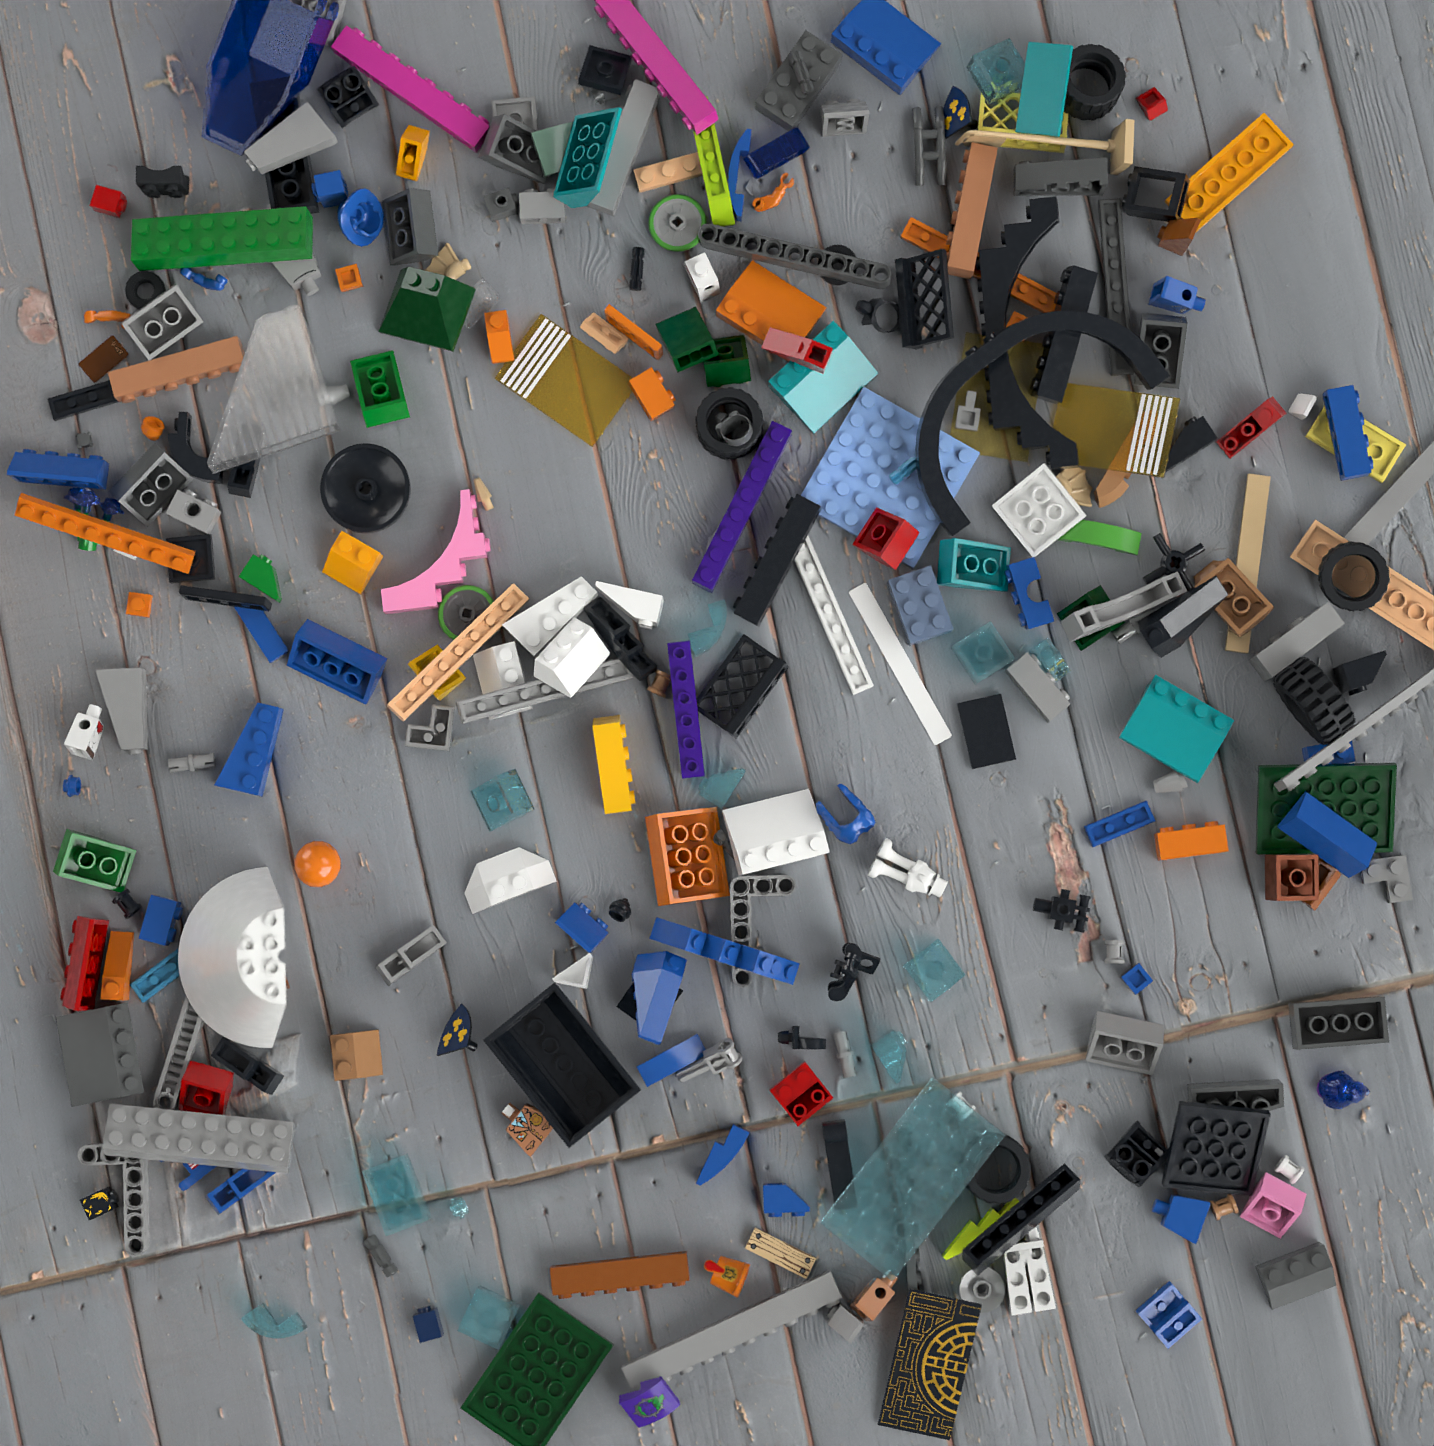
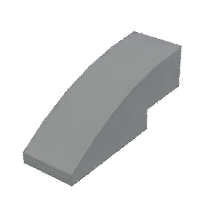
[375,925,447,986]

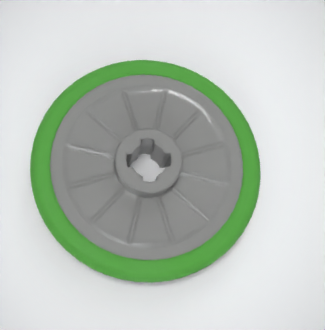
[649,194,707,252]

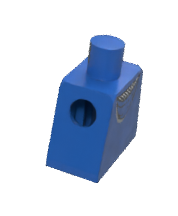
[1148,276,1206,314]

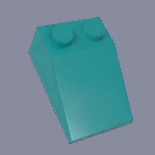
[937,538,1011,592]

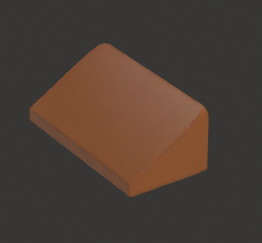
[1301,858,1341,911]

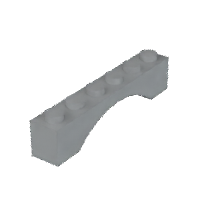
[1061,572,1188,642]

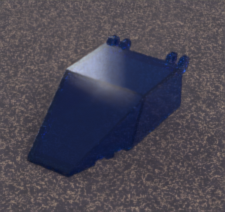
[202,0,339,156]

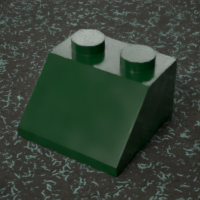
[703,335,751,387]
[1057,585,1125,651]

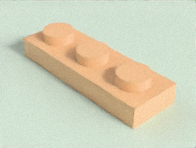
[633,152,703,193]

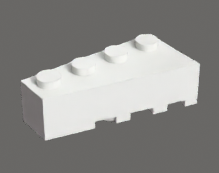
[502,576,598,659]

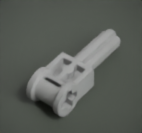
[676,1038,742,1082]

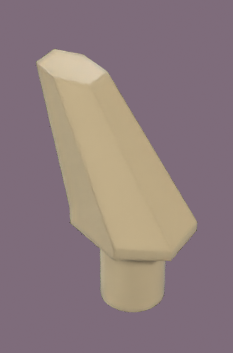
[474,477,494,511]

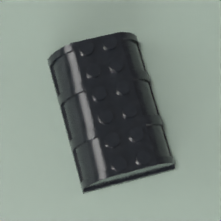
[483,982,641,1148]

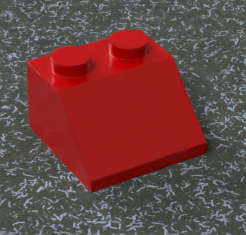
[852,507,920,570]
[178,1061,234,1115]

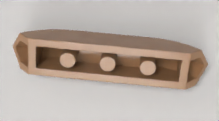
[1094,411,1158,508]

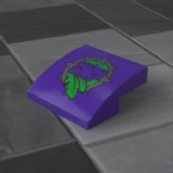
[619,1377,680,1428]

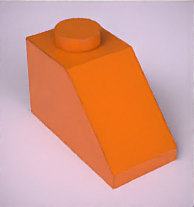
[484,310,514,364]

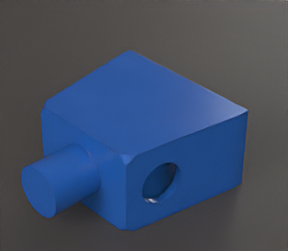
[1152,1194,1211,1244]

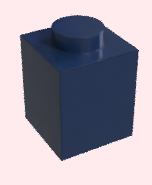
[413,1305,444,1343]

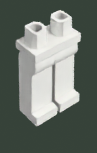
[1003,1227,1056,1315]

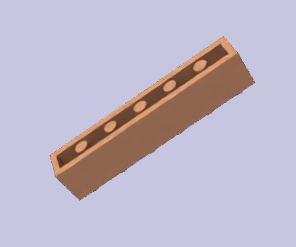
[946,142,998,279]
[108,336,248,403]

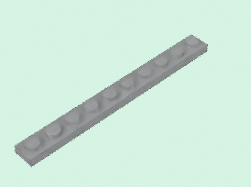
[1274,667,1434,792]

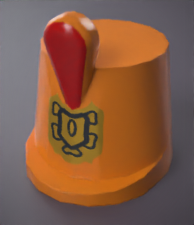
[704,1256,751,1298]

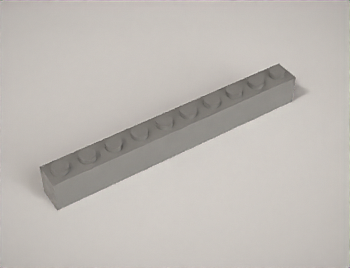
[621,1270,842,1392]

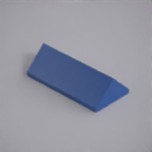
[1277,791,1377,878]

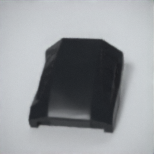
[317,65,379,128]
[1105,1120,1169,1187]

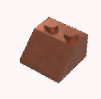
[1265,854,1319,901]

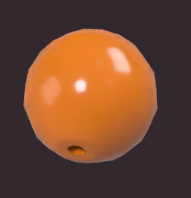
[294,841,341,887]

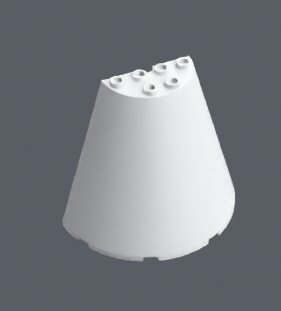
[178,867,286,1048]

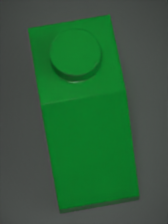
[239,554,282,603]

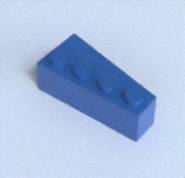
[214,702,284,797]

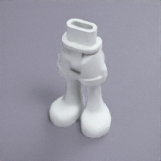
[867,838,948,898]

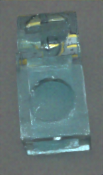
[1029,638,1071,683]

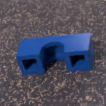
[1004,557,1054,630]

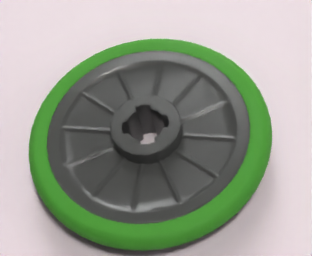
[438,585,494,640]

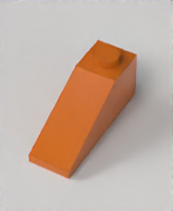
[101,931,134,1001]

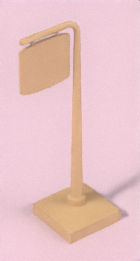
[955,119,1134,175]

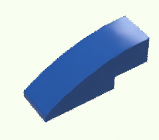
[637,1034,706,1087]
[696,1124,750,1185]
[205,1169,277,1215]

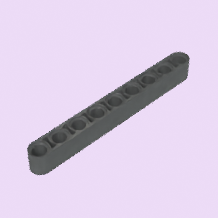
[698,223,891,289]

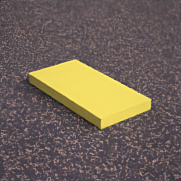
[1305,405,1406,483]

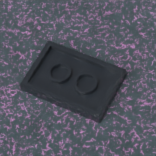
[957,694,1016,769]

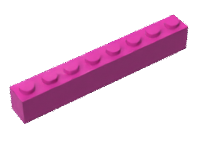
[594,0,719,135]
[331,25,490,153]

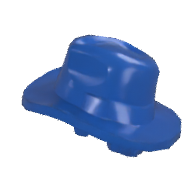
[337,188,384,247]

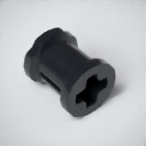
[112,889,142,919]

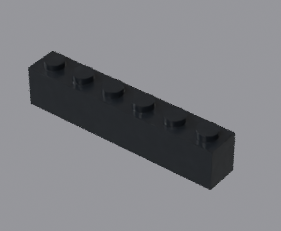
[1030,265,1098,404]
[732,494,822,627]
[962,1163,1080,1276]

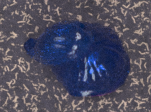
[1316,1071,1370,1109]

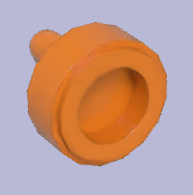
[141,416,164,441]

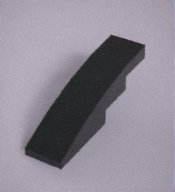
[584,597,657,681]

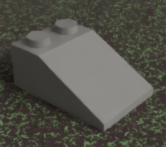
[820,99,869,137]

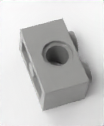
[165,489,221,534]

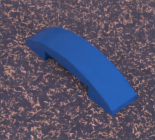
[728,129,751,222]

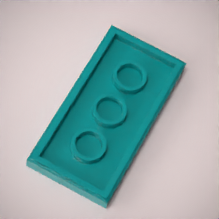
[1015,42,1073,137]

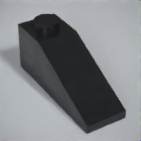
[1157,416,1217,477]

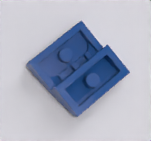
[1135,1281,1202,1349]

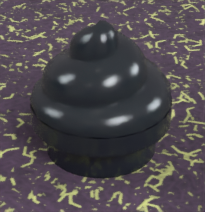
[609,898,631,922]

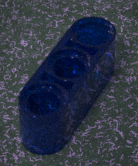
[744,127,810,179]

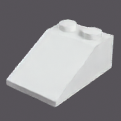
[595,581,664,630]

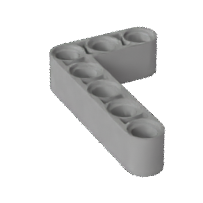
[730,875,796,988]
[77,1143,150,1256]

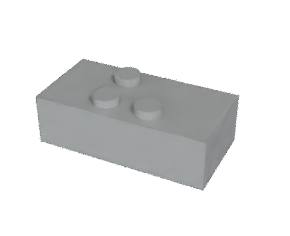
[1248,602,1345,682]

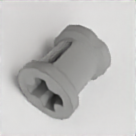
[1104,940,1125,963]

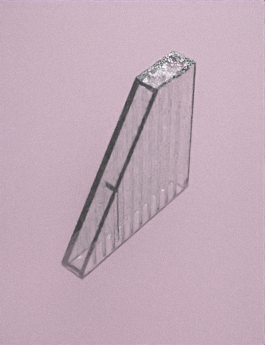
[207,305,341,474]

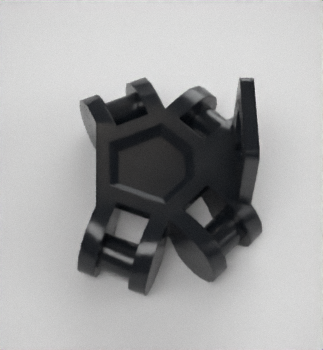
[828,942,880,1001]

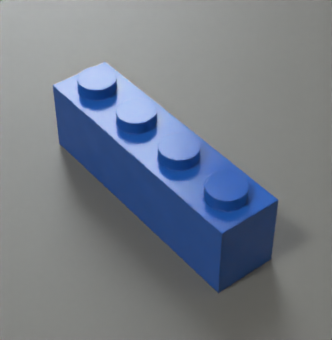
[1322,385,1373,481]

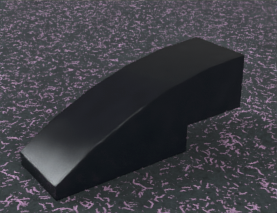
[227,423,265,498]
[211,1037,284,1095]

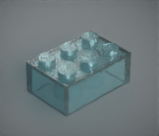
[362,1153,432,1236]

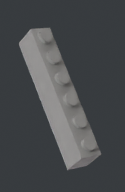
[589,79,660,216]

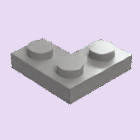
[1361,855,1413,903]

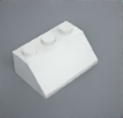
[534,617,610,698]
[473,641,533,720]

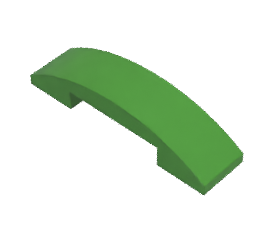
[1058,520,1142,555]

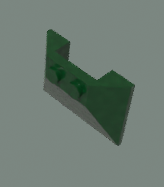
[378,267,476,352]

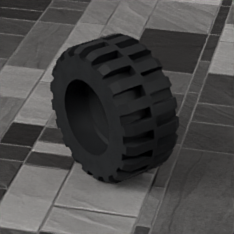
[1273,657,1355,745]

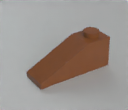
[1157,218,1201,256]

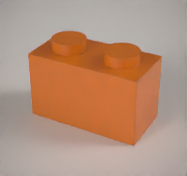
[628,367,676,421]

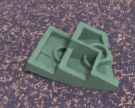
[530,121,574,177]

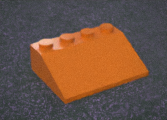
[716,260,827,362]
[645,807,730,906]

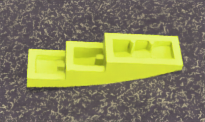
[942,1198,1019,1260]

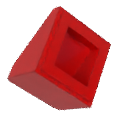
[1136,87,1168,121]

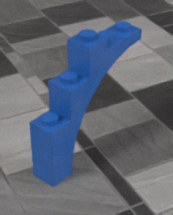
[649,917,800,985]

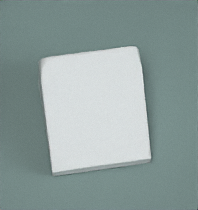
[1288,394,1317,420]

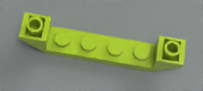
[693,96,735,227]

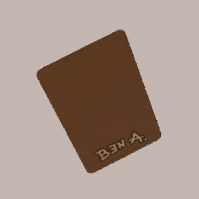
[79,335,129,383]

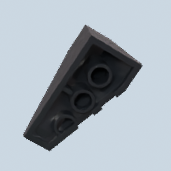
[1138,576,1228,658]

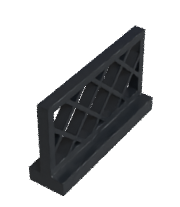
[895,249,954,349]
[697,634,789,739]

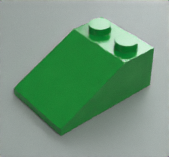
[350,350,410,428]
[53,829,137,893]

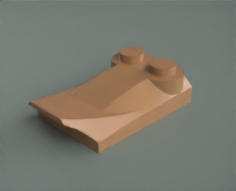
[1194,558,1274,637]

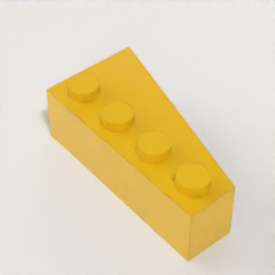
[592,715,636,814]

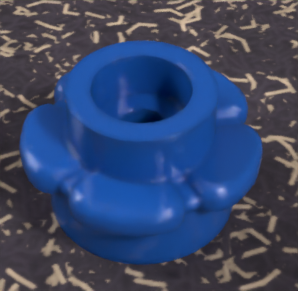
[63,775,81,797]

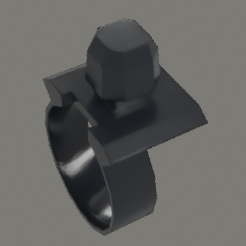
[855,298,900,333]
[778,1026,826,1049]

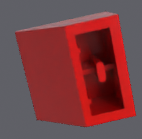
[769,1061,834,1126]

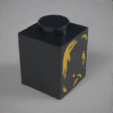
[80,1186,119,1221]

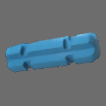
[889,454,917,484]

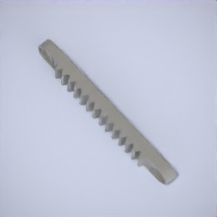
[153,996,204,1110]

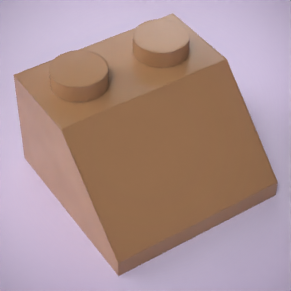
[330,1030,383,1081]

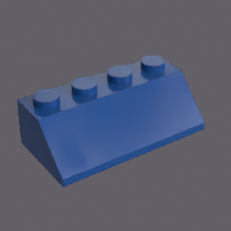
[7,449,109,490]
[287,619,387,705]

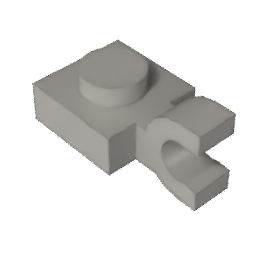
[955,391,981,432]

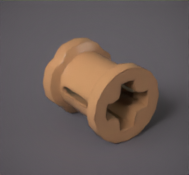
[647,669,671,698]
[1209,1194,1239,1221]

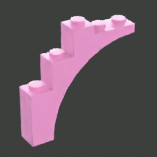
[381,489,491,614]

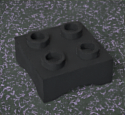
[136,166,189,198]

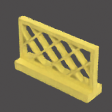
[977,90,1068,153]

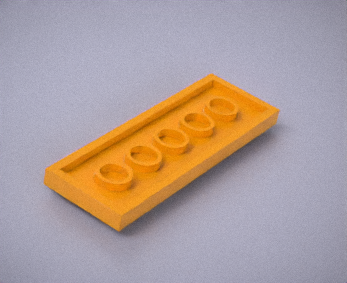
[1164,113,1294,232]

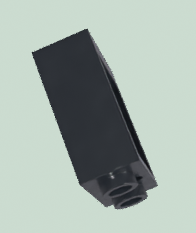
[1122,166,1190,222]

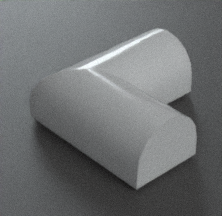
[404,704,455,751]

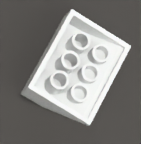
[722,789,830,876]

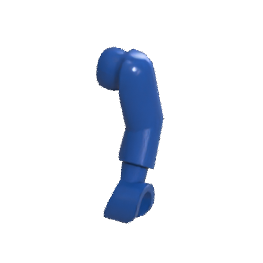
[180,268,228,291]

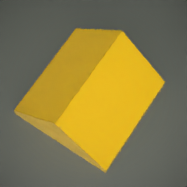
[408,644,466,701]

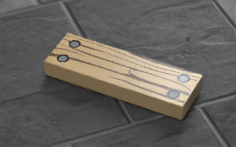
[745,1227,816,1279]

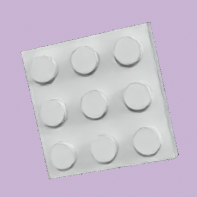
[992,463,1087,557]

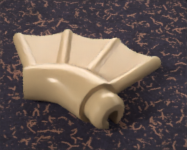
[424,243,471,280]
[1056,468,1093,507]

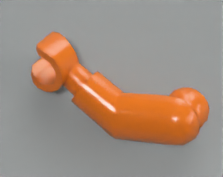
[752,172,794,212]
[84,310,131,329]

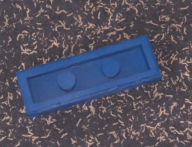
[234,594,289,663]
[1084,800,1155,847]

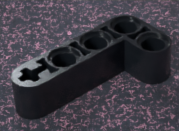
[822,1119,858,1211]

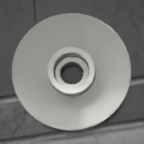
[959,1267,1005,1313]

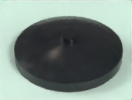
[320,443,411,533]

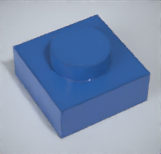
[1121,963,1153,995]

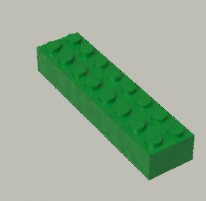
[131,206,313,271]

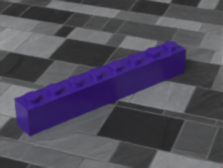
[692,421,792,593]

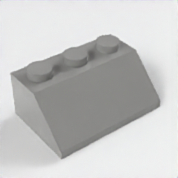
[1085,1011,1164,1075]

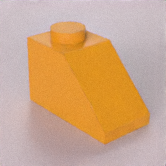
[396,125,430,181]

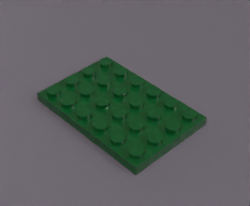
[1255,763,1397,855]
[460,1292,614,1446]

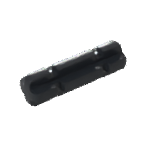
[629,247,645,291]

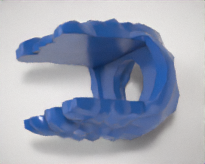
[816,784,876,844]

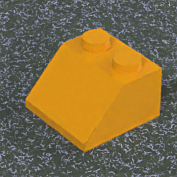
[322,531,384,595]

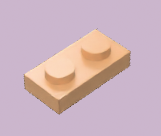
[580,312,629,354]

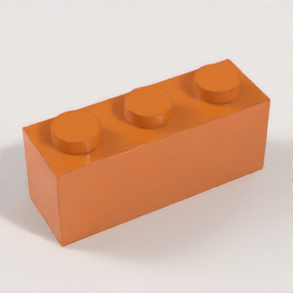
[1154,821,1229,861]

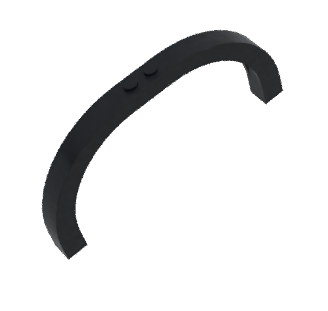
[915,310,1170,536]

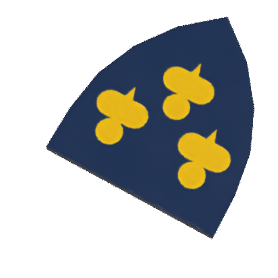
[943,86,978,140]
[437,1003,478,1056]

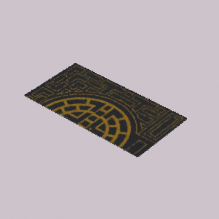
[878,1289,982,1440]

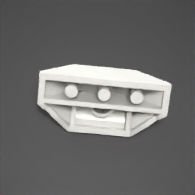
[465,847,557,914]

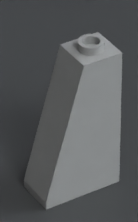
[244,102,338,175]
[96,668,148,755]

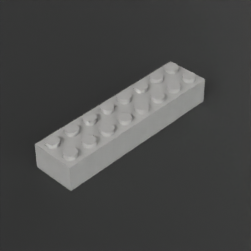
[102,1104,294,1173]

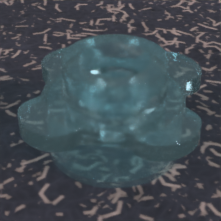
[449,1197,469,1219]

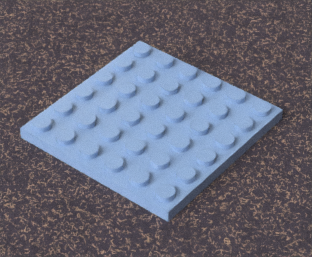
[801,387,980,569]

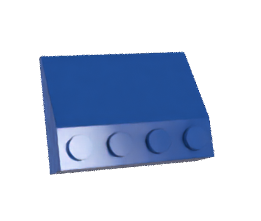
[831,0,941,95]

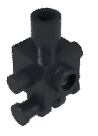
[1033,889,1091,933]

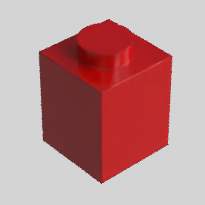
[90,185,127,218]

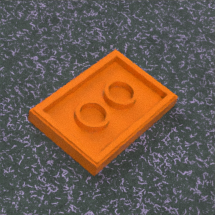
[604,304,663,360]

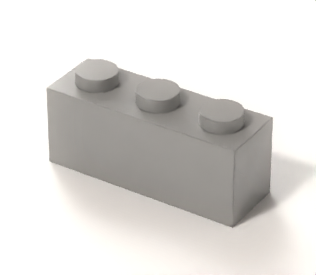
[1005,652,1070,723]

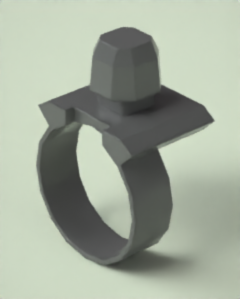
[715,410,753,446]

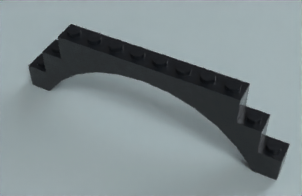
[976,196,1079,470]

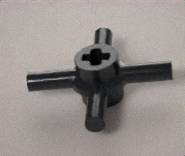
[1143,533,1205,592]

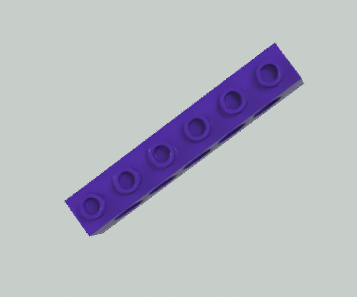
[667,640,705,779]

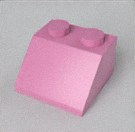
[1240,1172,1307,1239]

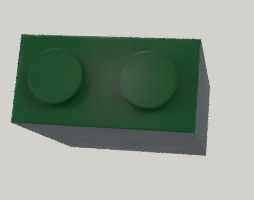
[655,306,718,373]

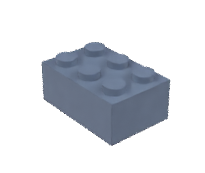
[887,565,953,646]

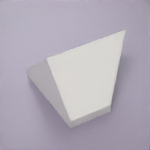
[552,953,593,988]

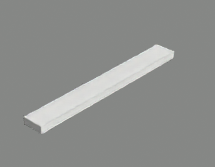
[794,536,874,695]

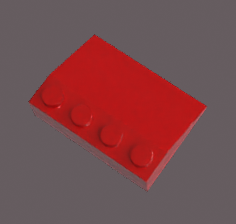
[60,916,109,1011]

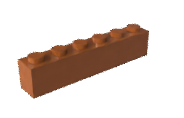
[550,1251,690,1299]

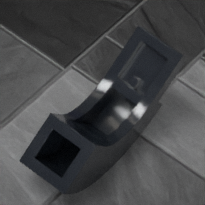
[168,412,224,484]

